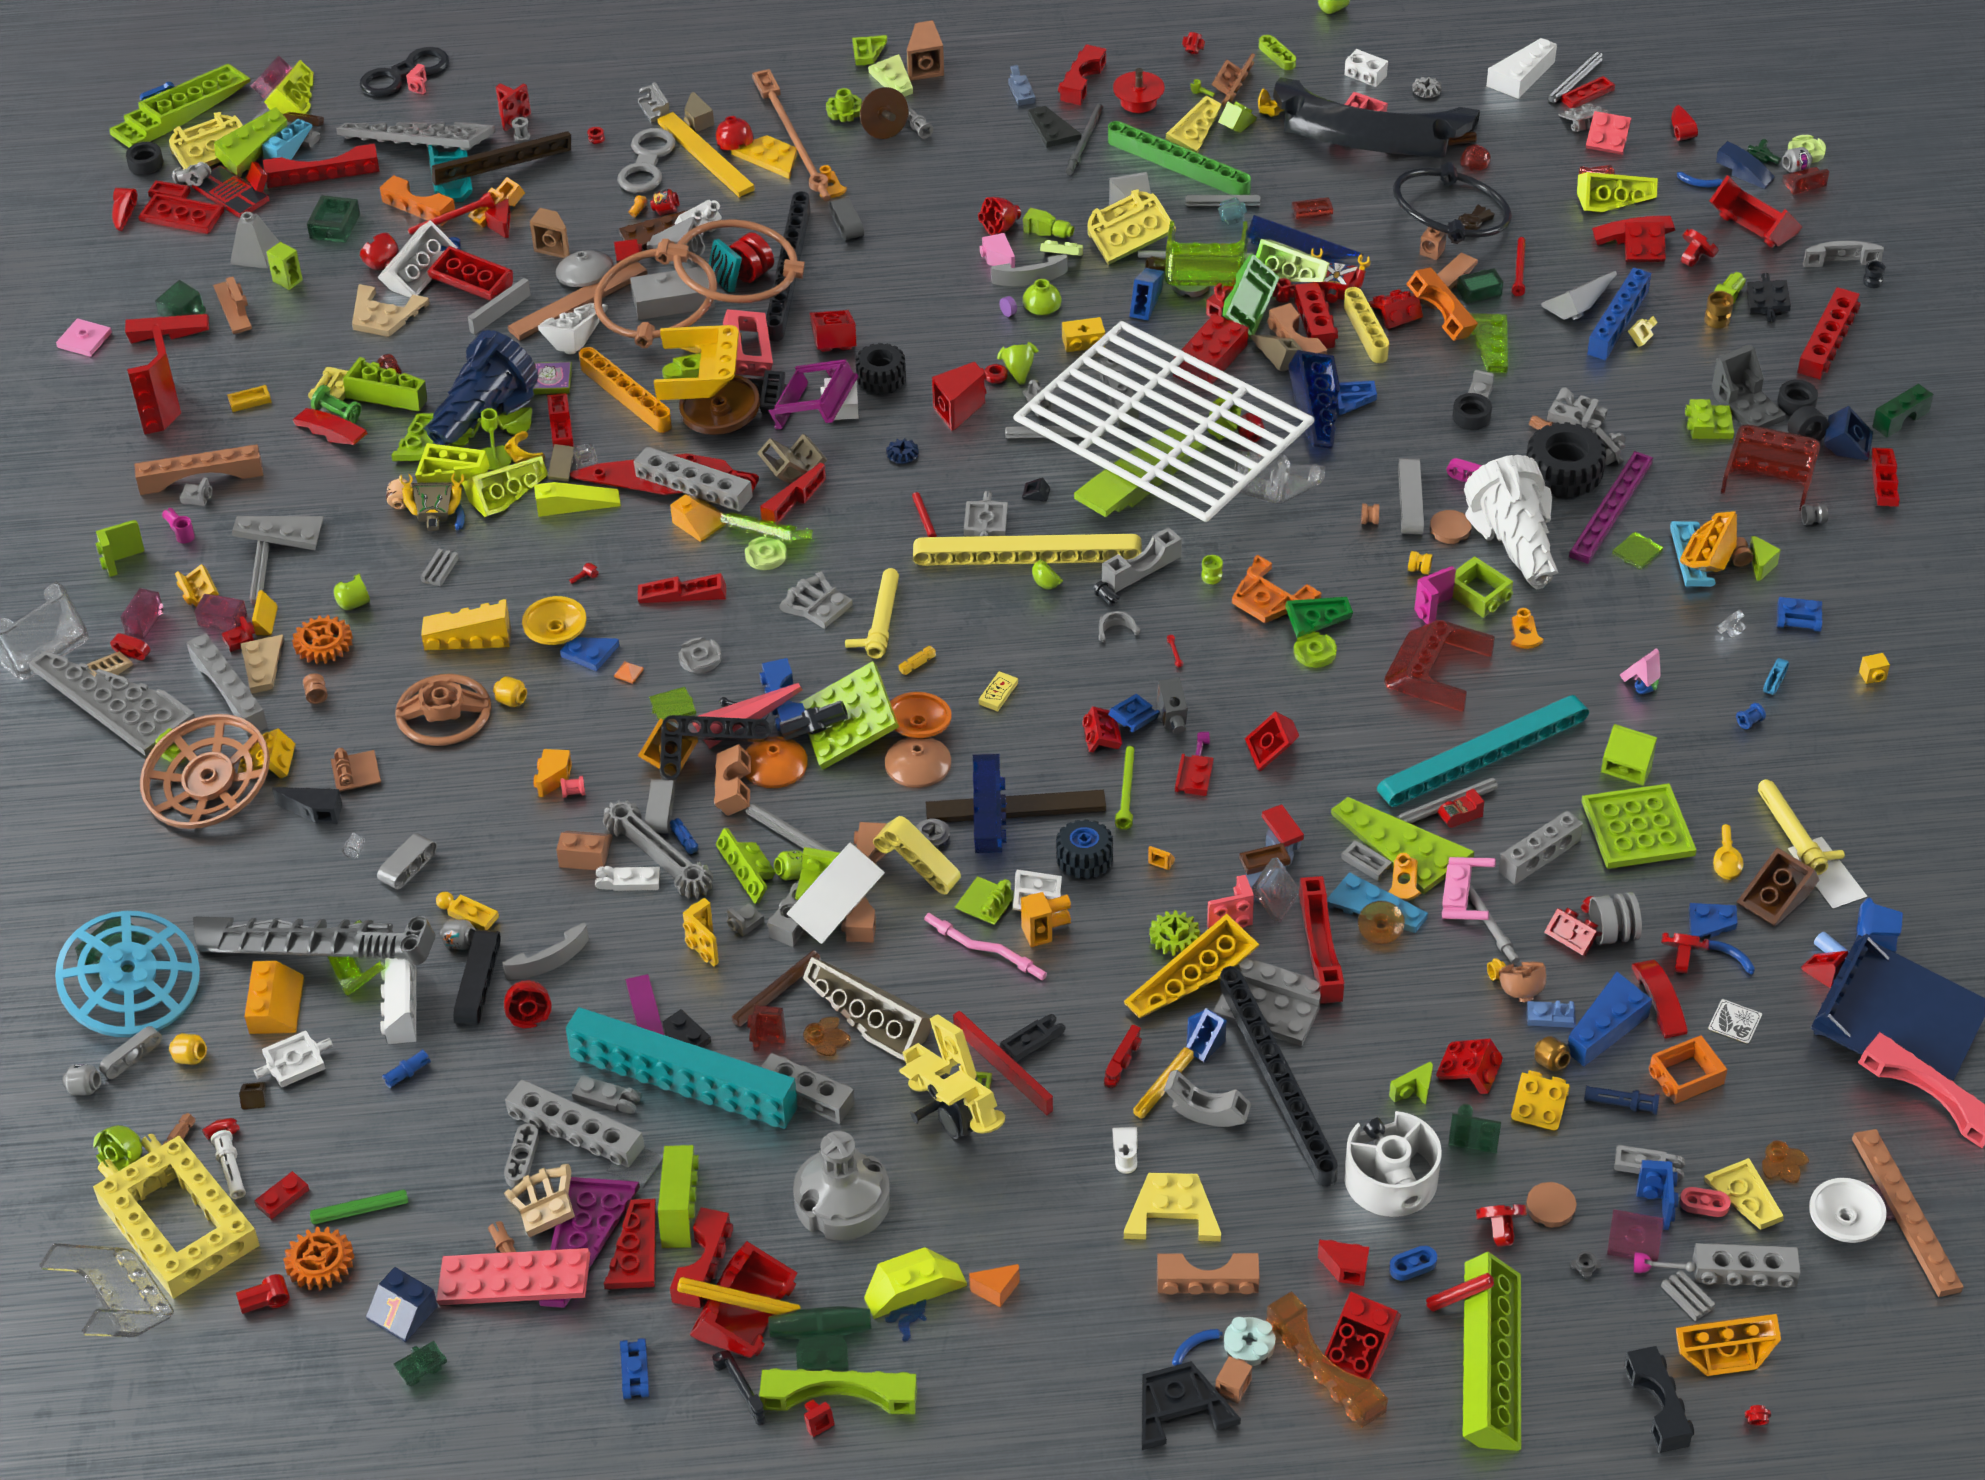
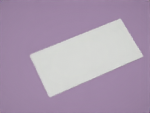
[1788,837,1867,908]

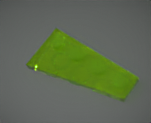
[1470,313,1508,373]

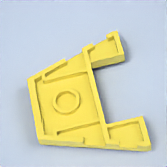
[1124,1173,1221,1241]

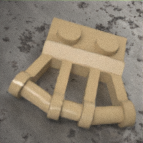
[504,1164,575,1237]

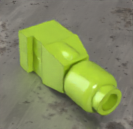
[1023,207,1075,239]

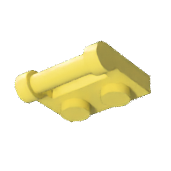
[308,367,348,401]

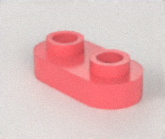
[1679,1187,1731,1217]

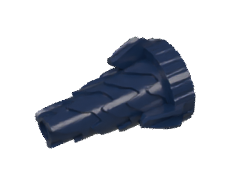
[424,330,538,446]

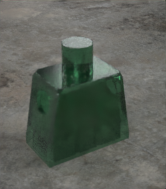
[155,280,206,317]

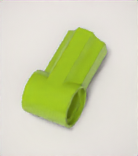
[1714,272,1746,304]

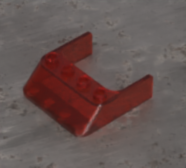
[1721,425,1820,511]
[1384,620,1495,711]

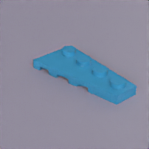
[1327,872,1428,933]

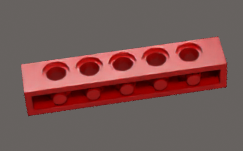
[1797,287,1861,380]

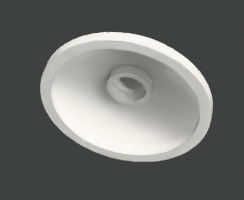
[1809,1178,1886,1243]

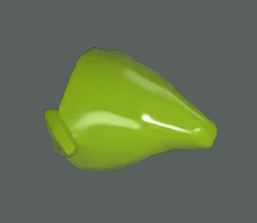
[997,342,1039,385]

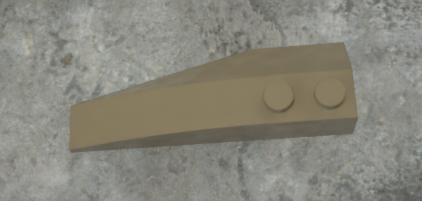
[803,957,932,1061]

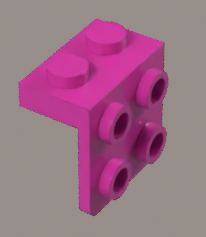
[1414,566,1456,626]

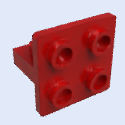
[496,83,531,131]

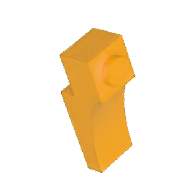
[468,177,525,228]

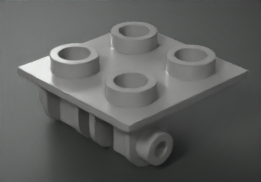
[1558,104,1609,132]

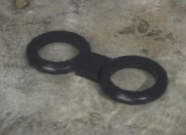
[360,47,449,97]

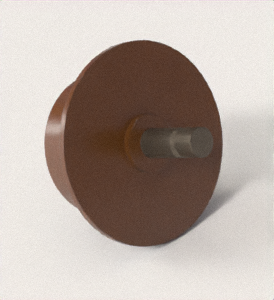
[860,87,909,139]

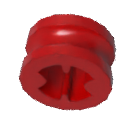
[587,127,605,144]

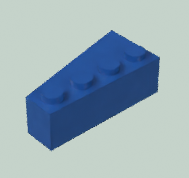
[1568,972,1652,1067]

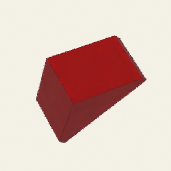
[485,199,511,238]
[1801,951,1849,988]

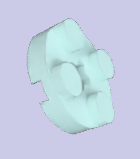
[1224,1317,1275,1366]

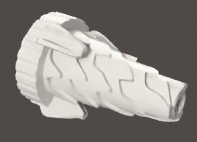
[1464,455,1559,590]

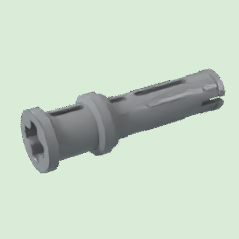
[907,105,934,139]

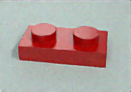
[254,1171,309,1220]

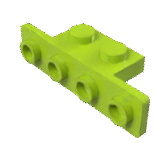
[716,828,775,904]

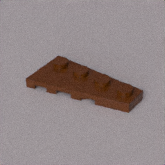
[619,210,688,250]

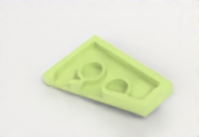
[868,54,913,97]

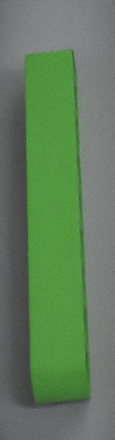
[1108,121,1251,195]

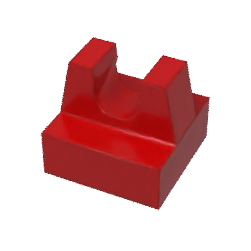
[804,1400,835,1437]

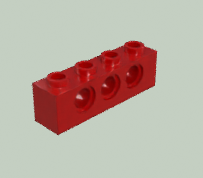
[1294,282,1338,349]

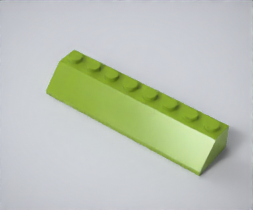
[1462,1252,1521,1451]

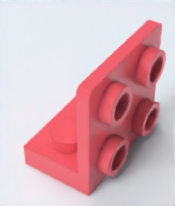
[1207,875,1254,930]

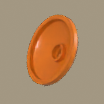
[890,692,952,738]
[745,736,808,788]

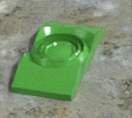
[1223,254,1280,339]

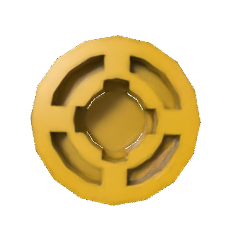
[1408,551,1433,575]

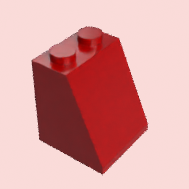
[932,362,987,431]

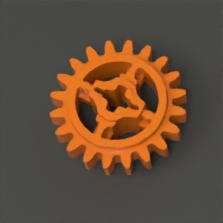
[292,615,353,664]
[283,1227,355,1290]

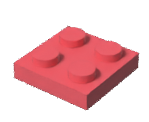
[1586,111,1631,155]

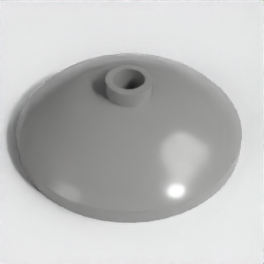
[556,250,613,287]

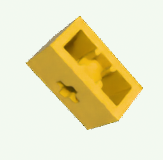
[1062,317,1105,352]

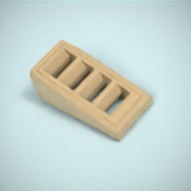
[87,651,133,677]

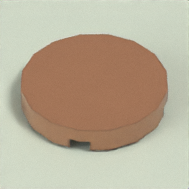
[1430,510,1471,544]
[1526,1182,1577,1228]

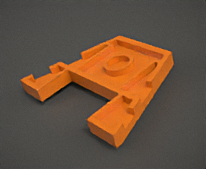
[1232,554,1322,623]

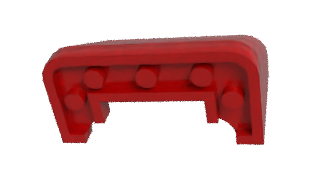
[690,1241,798,1358]

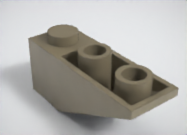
[1250,335,1303,371]

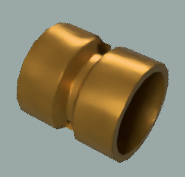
[1704,291,1734,329]

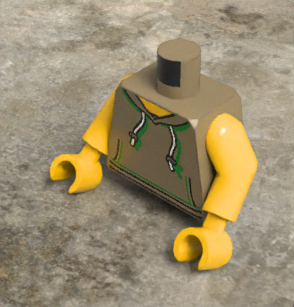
[399,473,464,531]

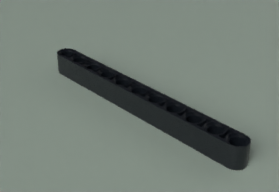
[766,191,810,342]
[1220,966,1338,1187]

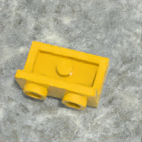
[175,564,219,610]

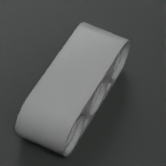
[645,779,675,833]
[377,833,437,890]

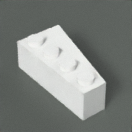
[1486,38,1557,99]

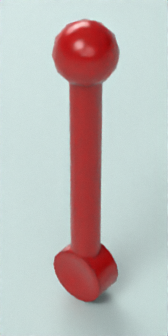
[1167,635,1183,668]

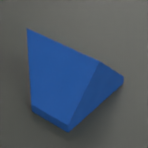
[1186,1008,1227,1062]

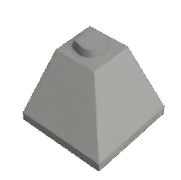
[1109,172,1151,206]

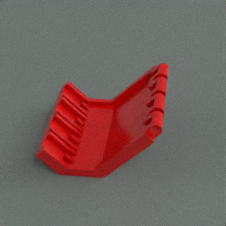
[127,324,181,435]

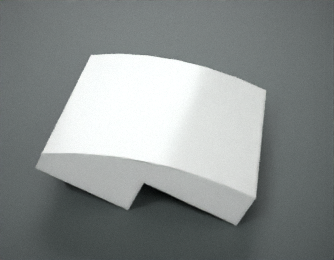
[1012,870,1062,913]

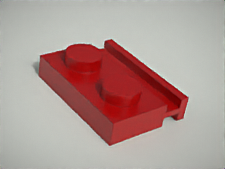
[1175,754,1214,796]

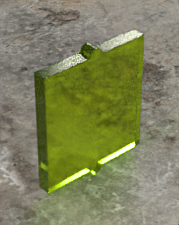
[1612,532,1663,570]
[649,687,696,721]

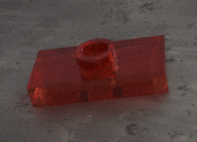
[1292,197,1333,219]

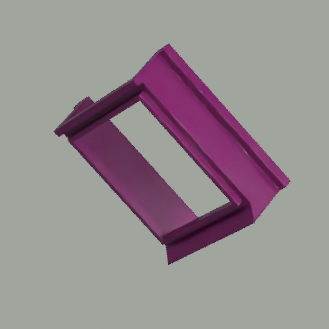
[768,359,859,430]

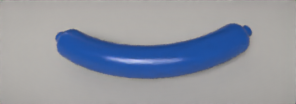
[1677,172,1723,188]
[455,504,465,530]
[1709,940,1755,975]
[1172,1329,1223,1366]

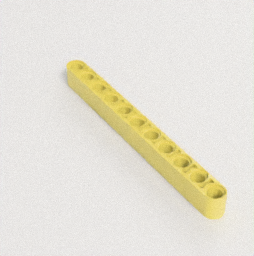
[913,534,1142,566]

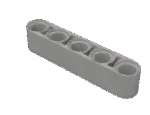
[1398,458,1424,534]

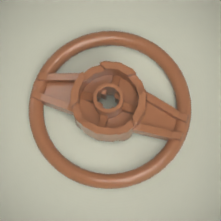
[395,674,491,746]

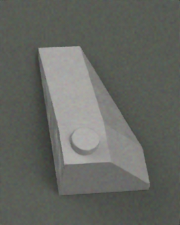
[1541,270,1617,320]

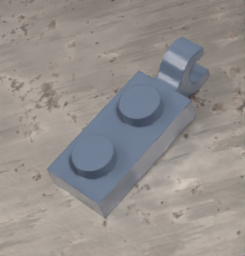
[1008,65,1036,106]

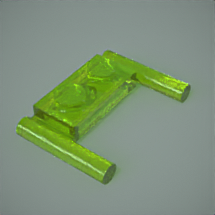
[327,919,386,996]

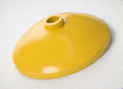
[522,596,587,645]

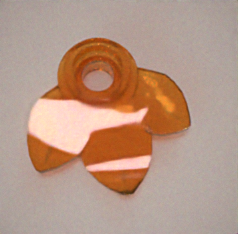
[803,1017,851,1056]
[1762,1140,1809,1183]

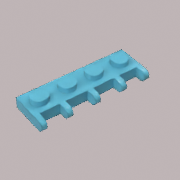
[1670,521,1716,587]

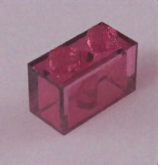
[251,56,292,99]
[120,588,164,639]
[194,594,247,631]

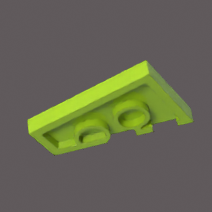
[391,413,434,461]

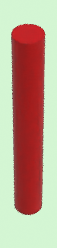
[912,492,937,537]

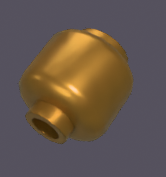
[1534,1036,1571,1071]

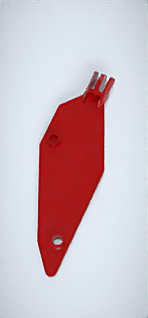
[570,453,759,495]

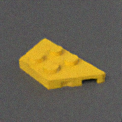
[731,135,797,179]

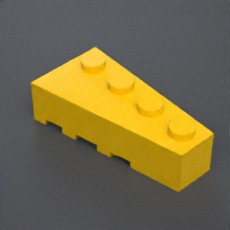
[421,599,511,650]

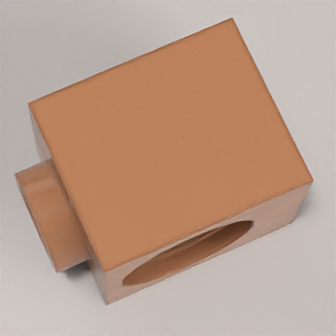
[1419,227,1447,260]
[1215,1356,1252,1404]

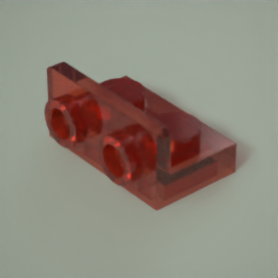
[1782,166,1829,195]
[747,1005,786,1052]

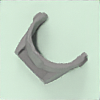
[1098,611,1140,643]

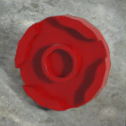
[1681,229,1719,267]
[1661,933,1710,974]
[1476,1204,1527,1247]

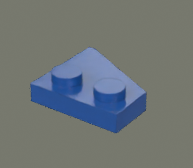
[1334,381,1377,415]

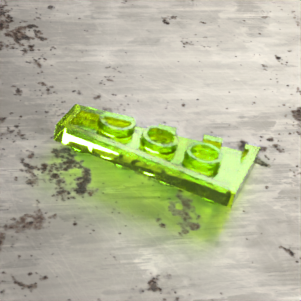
[720,513,813,543]

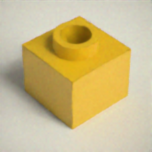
[1859,653,1890,684]

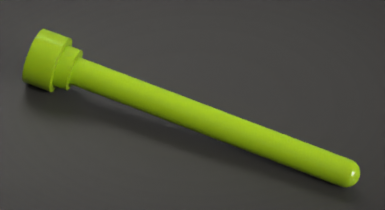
[1115,746,1135,830]

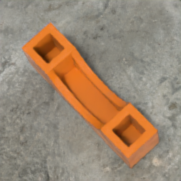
[380,175,455,226]
[1406,267,1478,341]

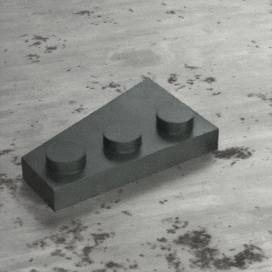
[1028,106,1081,148]

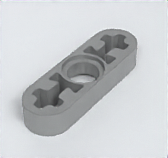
[99,1026,162,1079]
[504,1123,539,1188]

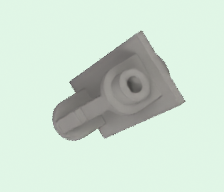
[1023,380,1057,418]

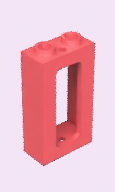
[723,309,773,377]

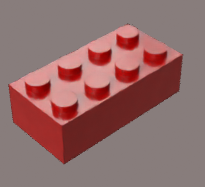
[1173,314,1248,387]

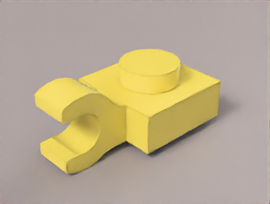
[1628,316,1658,347]

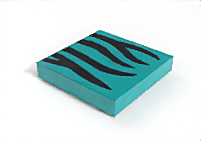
[708,239,742,292]

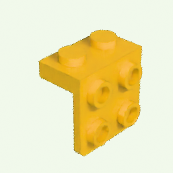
[237,728,296,779]
[683,898,719,966]
[1511,1070,1570,1131]

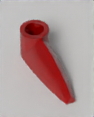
[1671,105,1698,141]
[112,188,138,231]

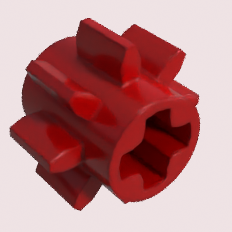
[1182,32,1205,54]
[1271,278,1295,303]

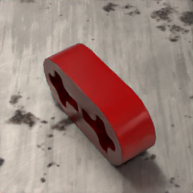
[110,633,151,661]

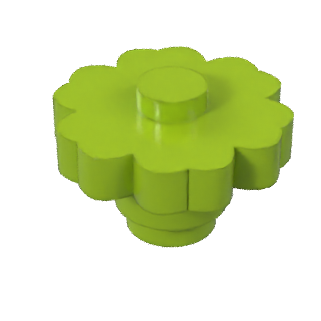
[826,88,862,122]

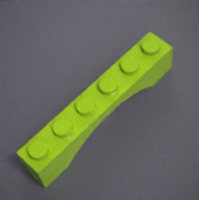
[759,1368,917,1415]

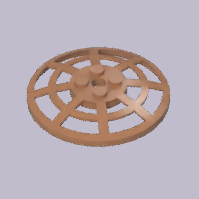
[140,714,270,829]

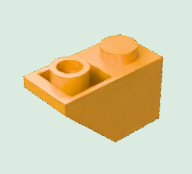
[534,749,572,797]

